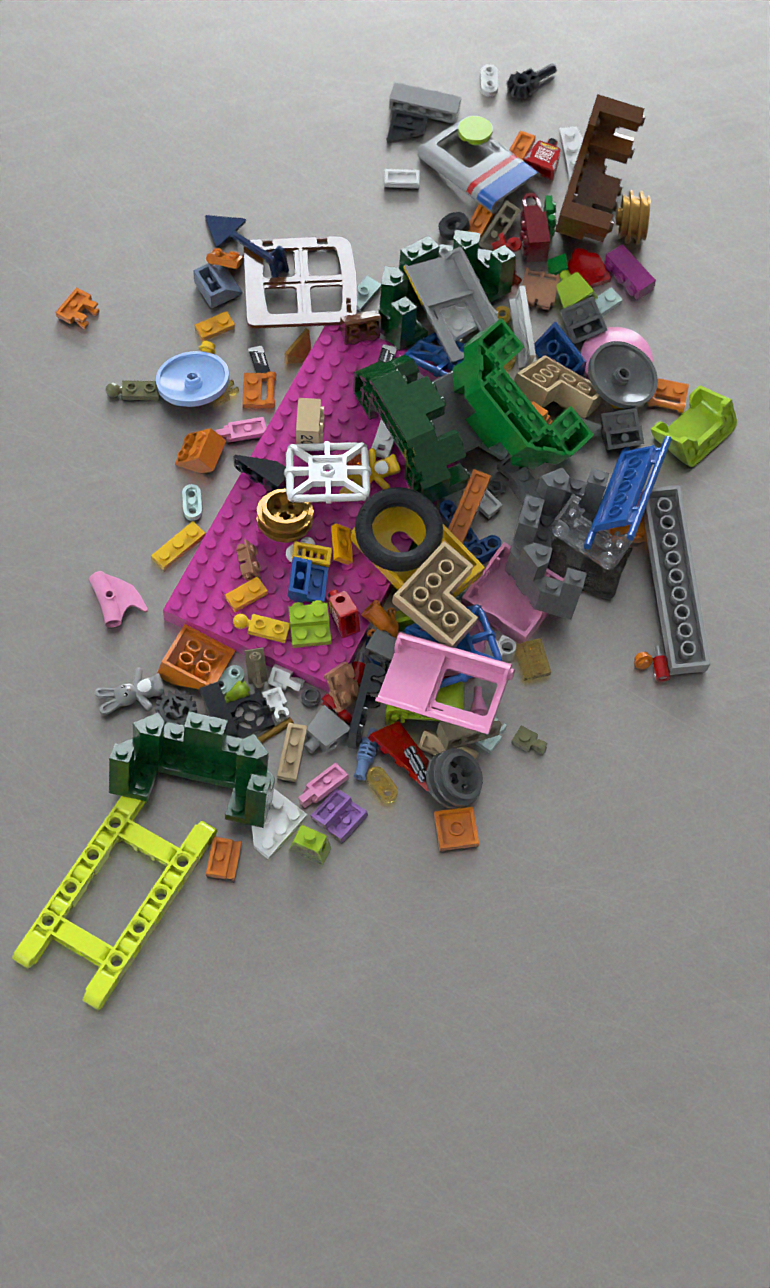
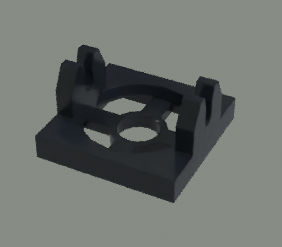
[227,691,275,739]

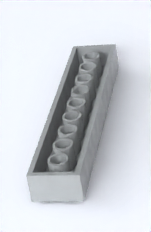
[640,485,710,675]

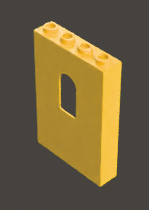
[351,507,485,598]

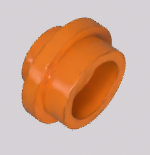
[634,652,653,669]

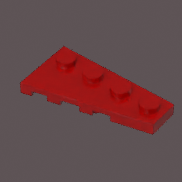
[368,721,430,791]

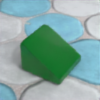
[547,254,567,276]

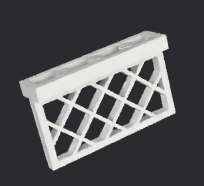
[508,286,536,370]

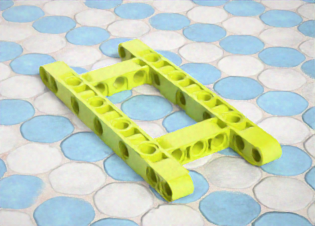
[12,796,218,1010]

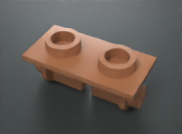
[236,539,261,581]

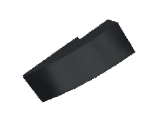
[199,681,239,738]

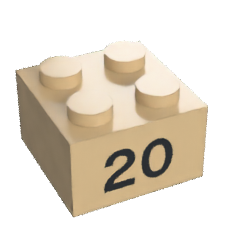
[296,398,324,444]

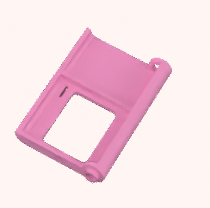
[375,632,515,735]

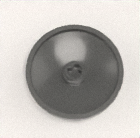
[588,341,658,409]

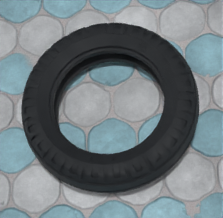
[355,487,443,572]

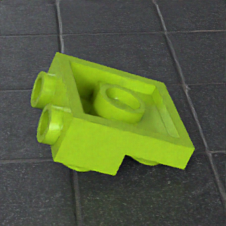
[289,600,331,648]

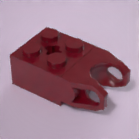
[519,193,550,263]

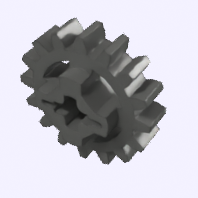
[155,689,197,726]

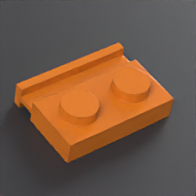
[206,836,242,881]

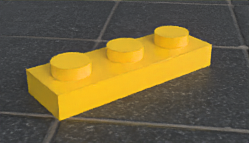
[151,521,206,571]

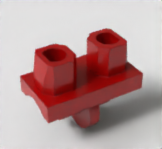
[491,232,522,261]

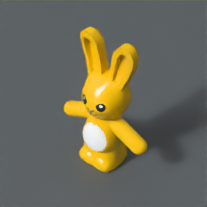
[339,448,400,494]

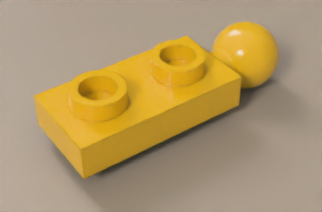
[233,614,290,643]

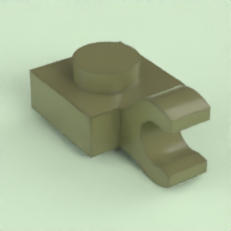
[511,725,547,754]

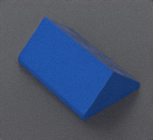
[534,322,587,376]

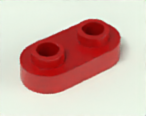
[321,693,353,725]

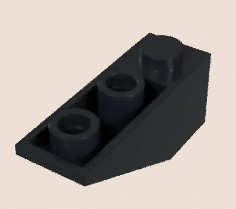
[233,455,286,492]

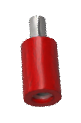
[653,645,671,682]
[352,652,365,688]

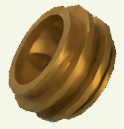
[615,190,650,245]
[256,488,314,543]

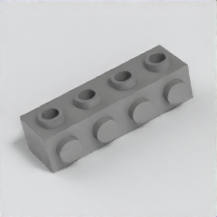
[389,82,461,124]

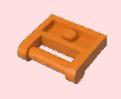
[206,248,244,269]
[243,372,277,409]
[648,378,689,413]

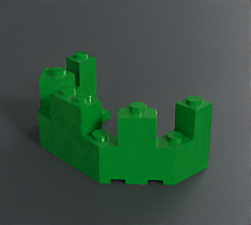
[453,318,594,469]

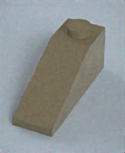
[479,200,521,251]
[437,721,502,750]

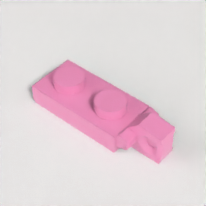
[215,417,266,442]
[298,763,349,808]

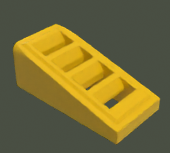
[291,541,332,568]

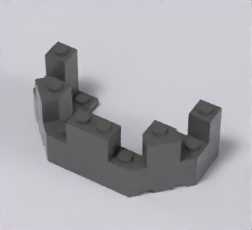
[505,468,609,619]

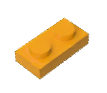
[195,311,235,341]
[331,523,353,565]
[225,576,268,612]

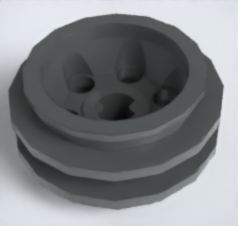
[426,748,483,809]

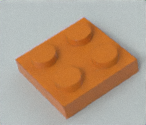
[434,807,479,851]

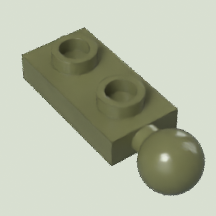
[106,380,159,401]

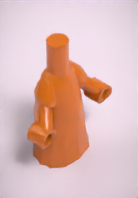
[361,600,399,639]

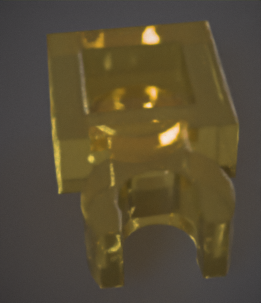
[210,379,239,408]

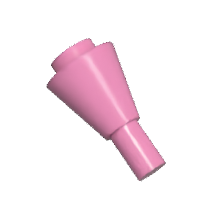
[470,686,488,716]

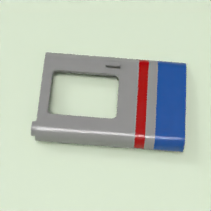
[418,118,541,214]

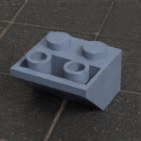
[193,263,243,309]

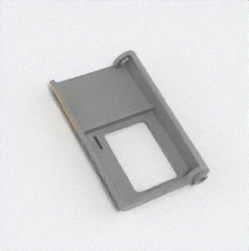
[403,247,498,364]

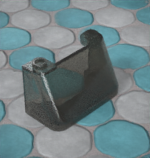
[547,523,633,599]

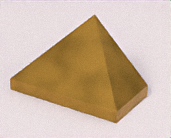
[284,328,311,364]

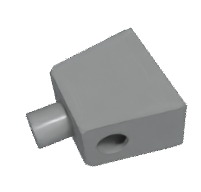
[304,705,350,753]

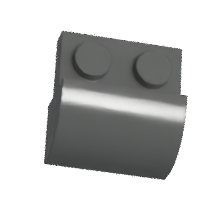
[559,296,608,344]
[600,408,644,450]

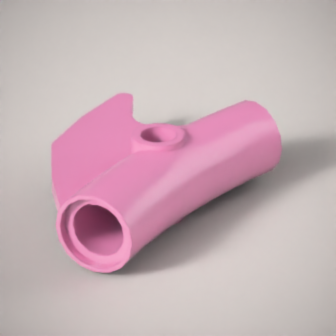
[89,571,148,628]

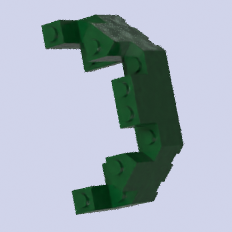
[378,230,516,351]
[353,355,470,503]
[109,712,275,828]

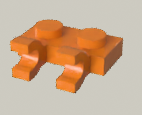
[55,287,100,329]

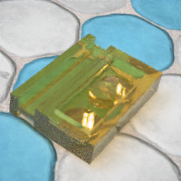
[515,638,551,681]

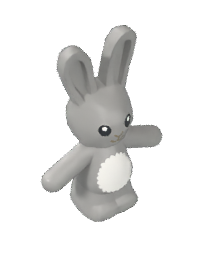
[95,668,165,715]

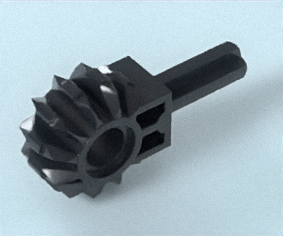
[506,64,557,100]

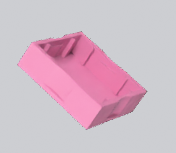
[461,542,564,646]

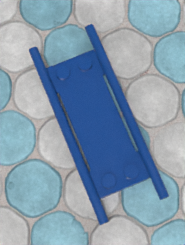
[584,436,672,550]

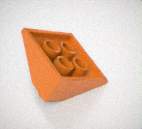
[157,624,236,689]

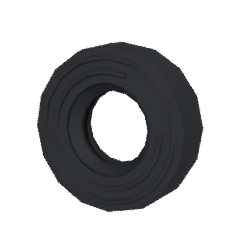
[438,212,470,241]

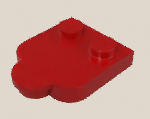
[567,248,611,288]

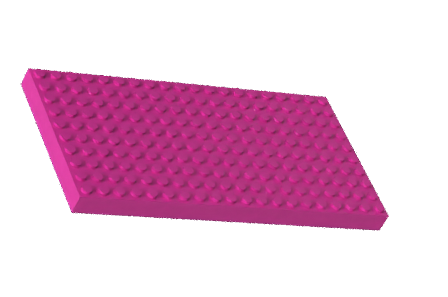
[163,325,460,693]

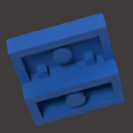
[287,556,329,603]

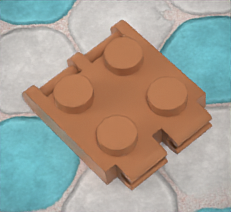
[522,268,560,310]
[323,662,360,712]

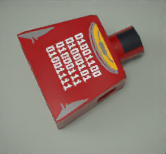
[524,138,561,181]
[328,589,360,638]

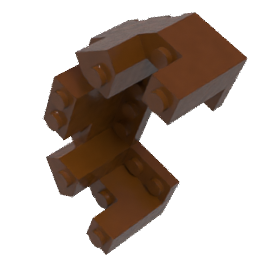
[555,94,646,243]

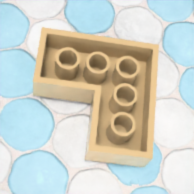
[514,355,603,419]
[392,541,478,648]

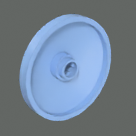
[156,351,230,407]

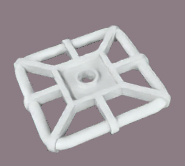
[284,441,371,504]

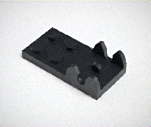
[348,662,386,749]

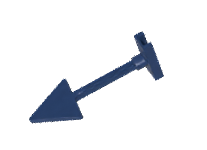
[205,215,290,278]

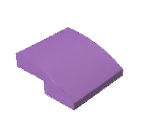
[310,788,368,843]

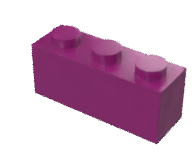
[604,244,656,301]

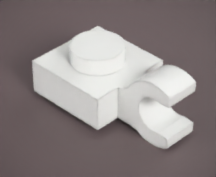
[268,664,305,691]

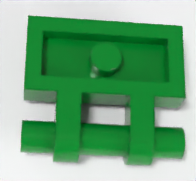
[543,195,557,240]

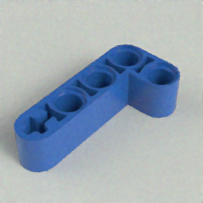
[439,500,501,565]

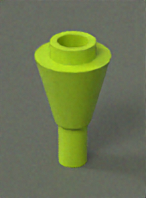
[224,680,250,703]

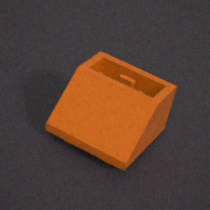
[175,428,226,474]

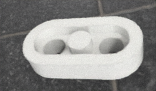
[480,65,498,96]

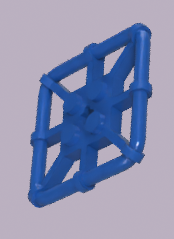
[404,332,465,378]
[404,604,502,688]

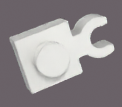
[262,686,289,722]

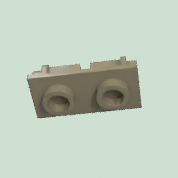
[244,647,268,689]

